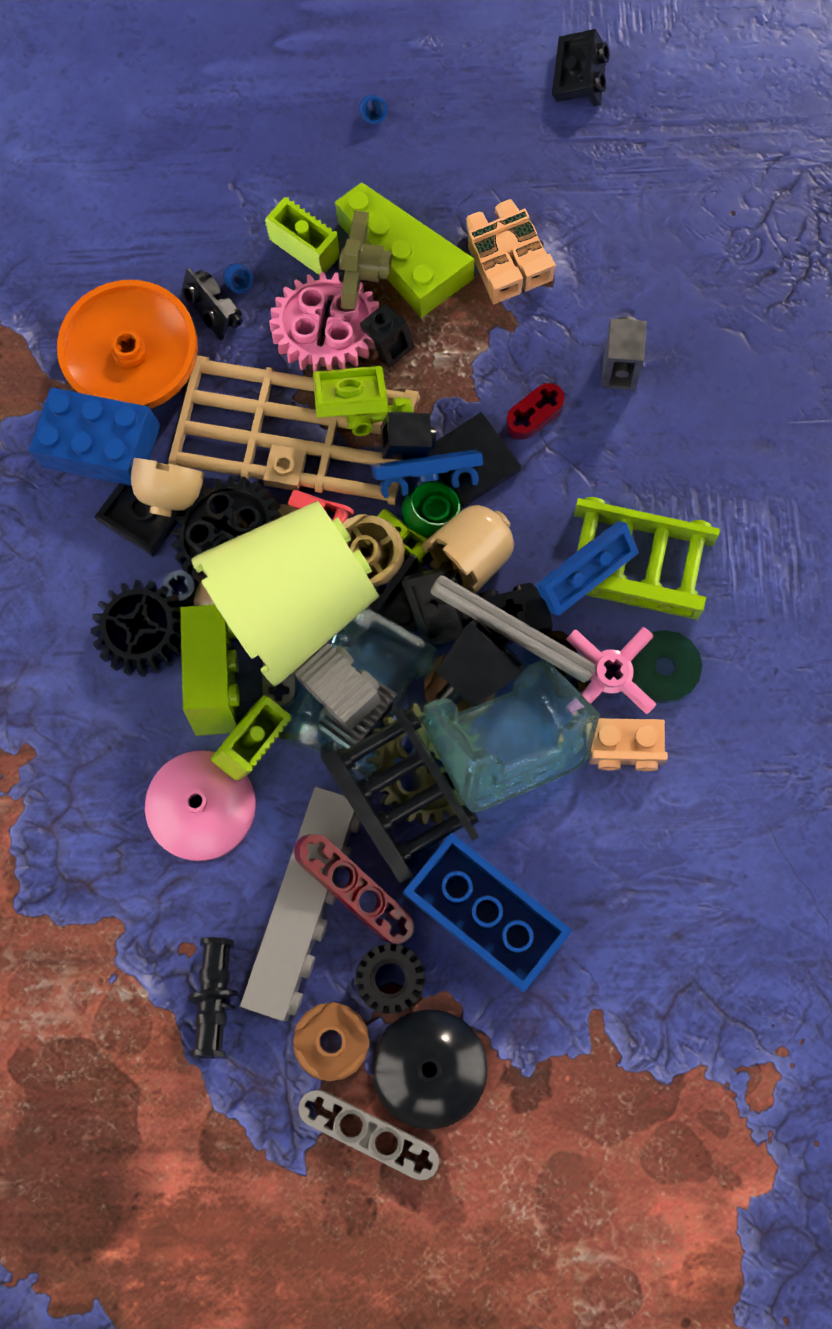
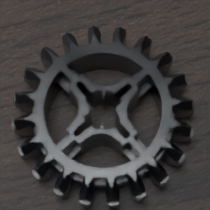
[90,580,184,677]

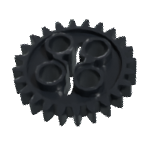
[171,476,283,583]

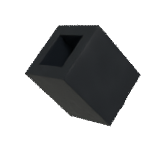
[380,412,436,460]

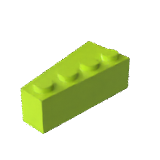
[335,182,475,318]

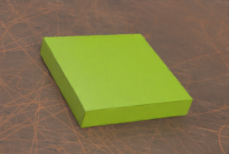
[313,366,388,418]

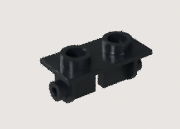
[181,268,243,340]

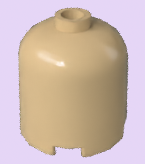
[422,505,515,594]

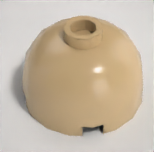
[131,458,204,517]
[343,514,405,587]

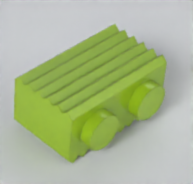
[265,197,340,276]
[210,695,291,781]

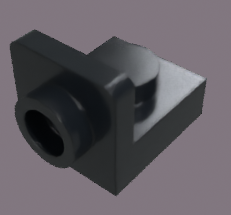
[360,304,415,368]

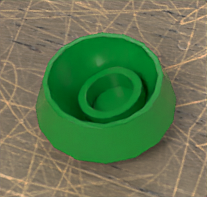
[402,481,462,538]

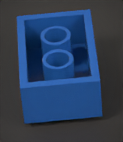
[29,387,161,486]

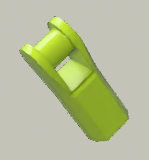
[378,509,427,565]

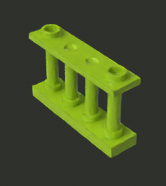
[574,497,720,620]

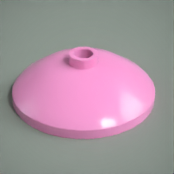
[145,750,256,861]

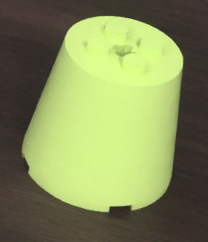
[191,501,380,686]

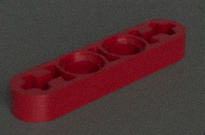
[294,834,414,944]

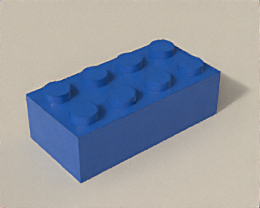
[403,832,573,993]

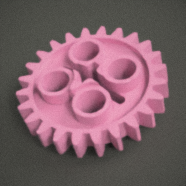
[269,272,379,372]

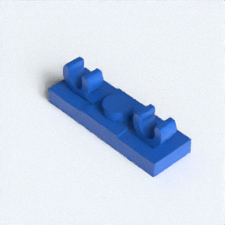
[371,449,483,498]
[535,521,639,616]

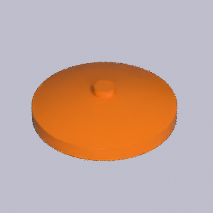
[57,280,198,409]

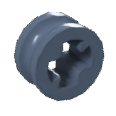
[162,570,197,606]

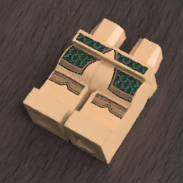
[466,199,556,305]

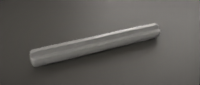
[431,575,596,682]

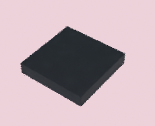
[427,412,521,508]
[94,483,186,557]

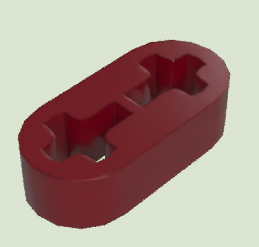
[506,383,565,440]

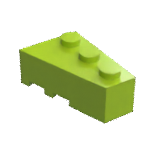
[180,604,240,736]

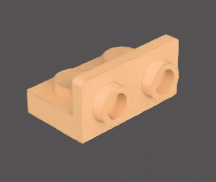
[589,718,668,771]

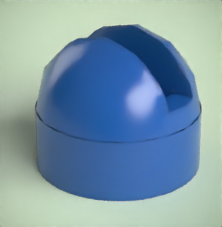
[359,94,387,124]
[223,263,253,294]

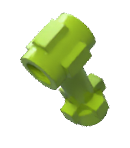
[345,397,413,436]

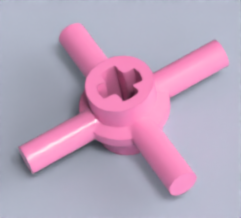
[566,627,657,716]

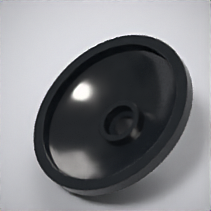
[372,1009,488,1129]

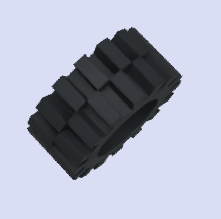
[355,943,425,1014]

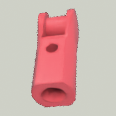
[287,489,354,524]

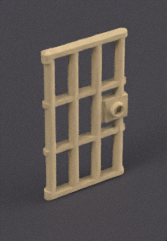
[168,355,420,505]

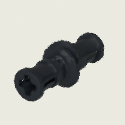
[188,937,238,1059]

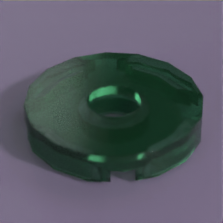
[631,630,703,703]

